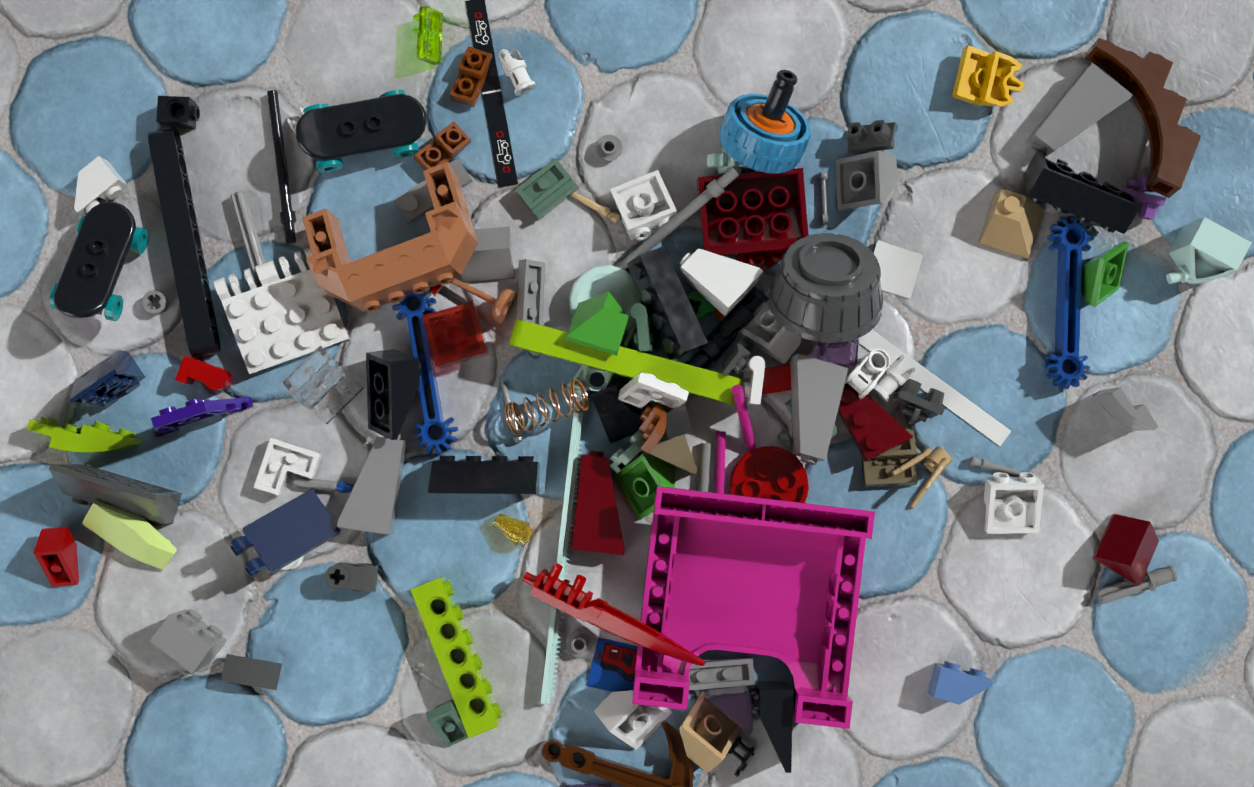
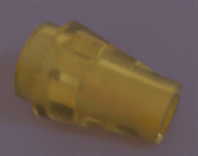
[493,513,534,547]

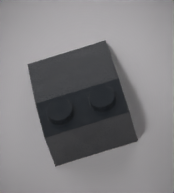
[366,349,422,440]
[750,681,793,773]

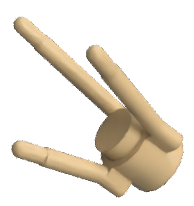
[891,446,952,509]

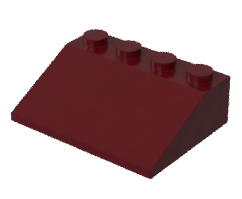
[696,168,809,255]

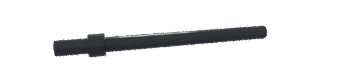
[267,90,296,244]

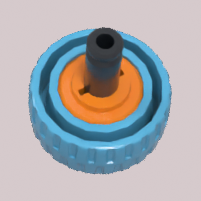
[719,70,811,174]

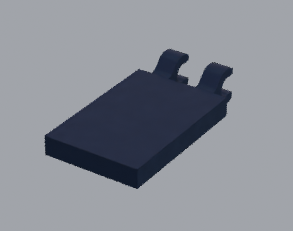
[230,489,341,578]

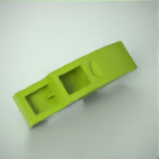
[27,416,143,453]

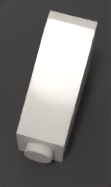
[679,248,763,317]

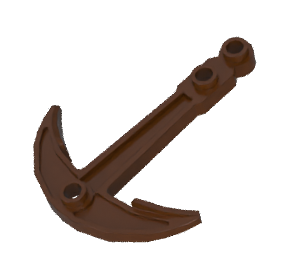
[542,720,693,787]

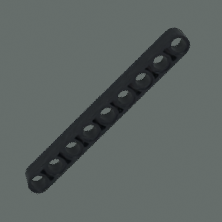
[148,128,221,357]

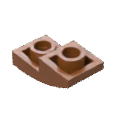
[449,46,492,107]
[413,122,471,170]
[639,402,667,454]

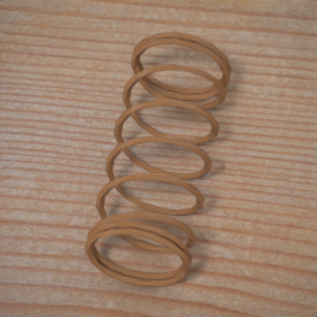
[505,379,589,435]

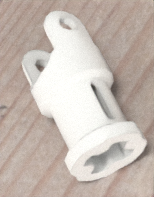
[499,49,536,96]
[872,355,916,402]

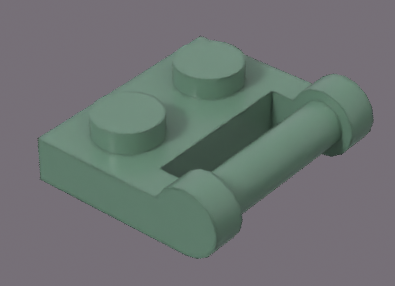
[630,303,660,353]

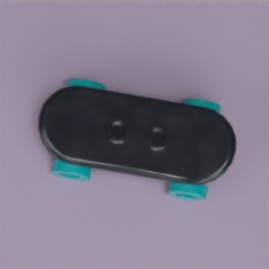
[295,90,427,173]
[49,202,148,321]

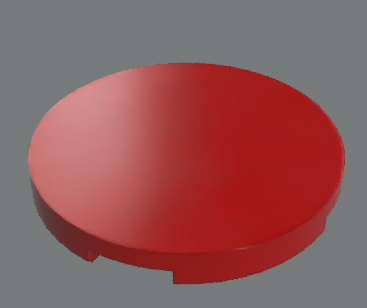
[730,446,809,503]

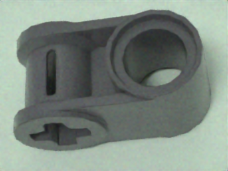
[325,563,378,592]

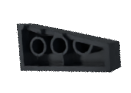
[1023,149,1141,234]

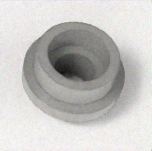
[596,135,622,161]
[566,631,592,658]

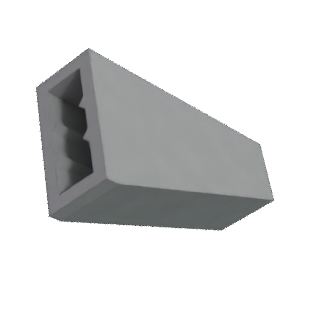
[1027,63,1133,156]
[790,354,848,465]
[337,434,407,535]

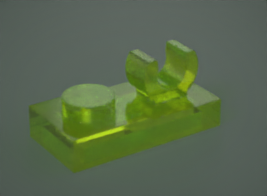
[413,6,443,65]

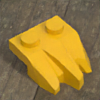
[952,45,1025,107]

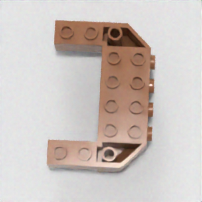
[302,162,478,312]

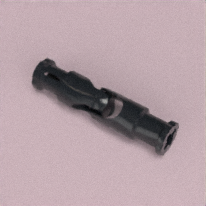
[684,286,768,369]

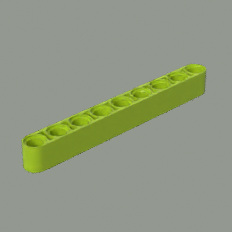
[508,319,743,406]

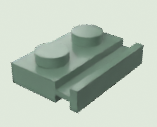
[515,158,579,220]

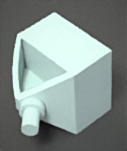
[1166,217,1252,284]

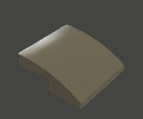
[862,429,918,488]

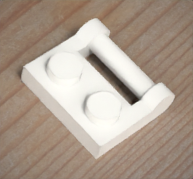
[742,356,765,406]

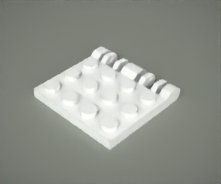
[214,247,350,374]

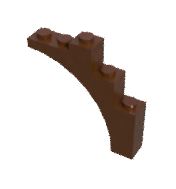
[1085,38,1201,198]

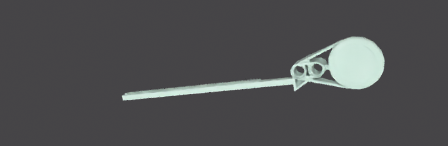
[540,265,643,704]

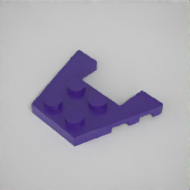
[151,397,254,437]

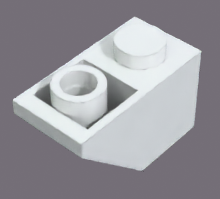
[74,156,127,216]

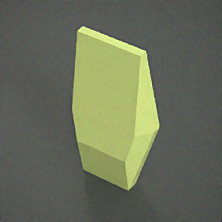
[81,500,177,570]

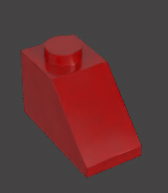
[33,526,79,587]

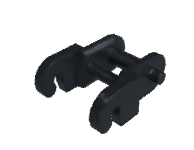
[726,736,755,777]

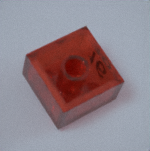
[422,302,490,368]

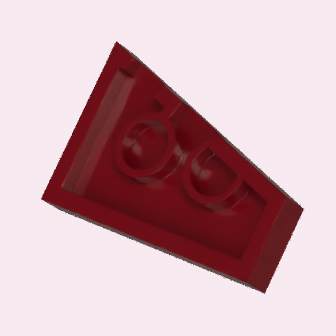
[838,383,913,462]

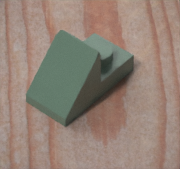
[426,700,468,747]

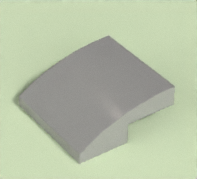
[1094,387,1158,431]

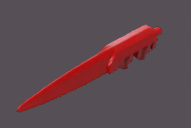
[522,563,705,666]

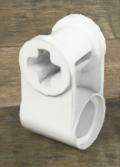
[845,349,890,399]

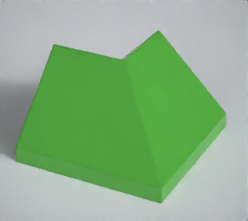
[1081,241,1129,307]
[565,291,629,356]
[612,453,676,521]

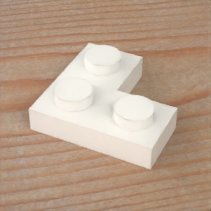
[618,372,689,409]
[253,438,322,496]

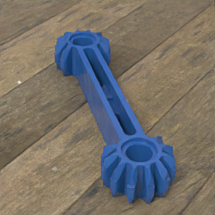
[1043,215,1094,389]
[392,289,459,455]

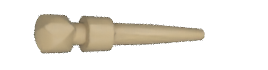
[571,193,621,223]

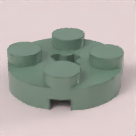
[610,430,645,473]

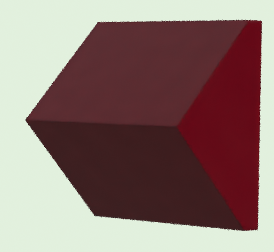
[1093,514,1159,586]

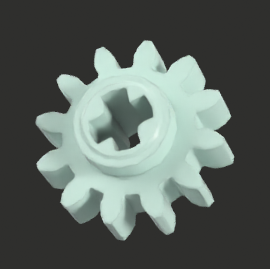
[707,148,751,175]

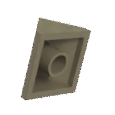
[645,434,697,475]

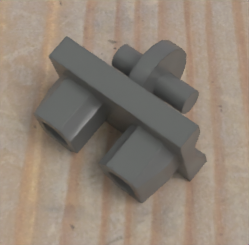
[847,120,898,153]
[893,379,945,425]

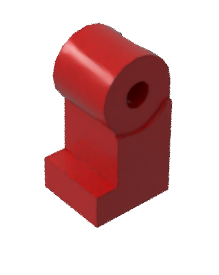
[175,356,233,391]

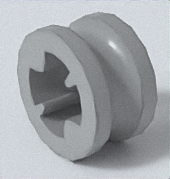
[142,290,169,314]

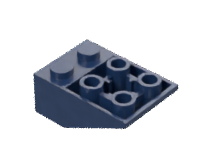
[69,350,146,407]

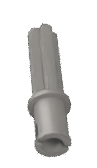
[1097,565,1177,604]

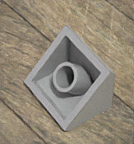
[461,227,514,283]

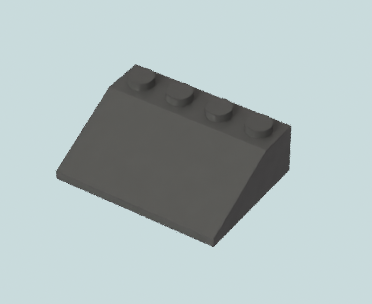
[49,464,182,527]

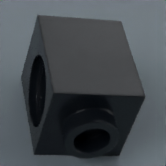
[156,96,200,129]

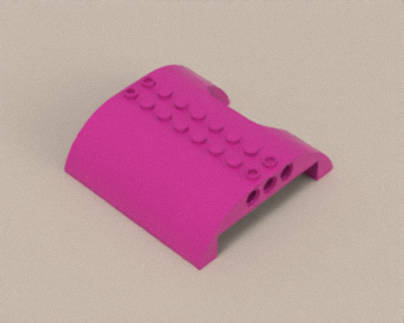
[632,486,875,729]

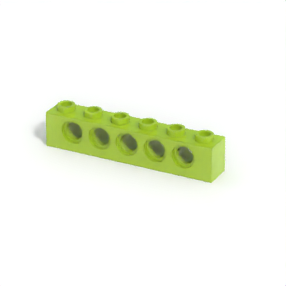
[410,576,503,738]

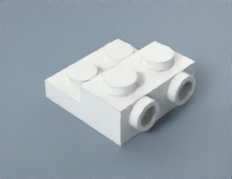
[610,170,677,241]
[984,472,1044,534]

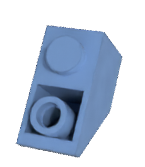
[928,661,993,705]

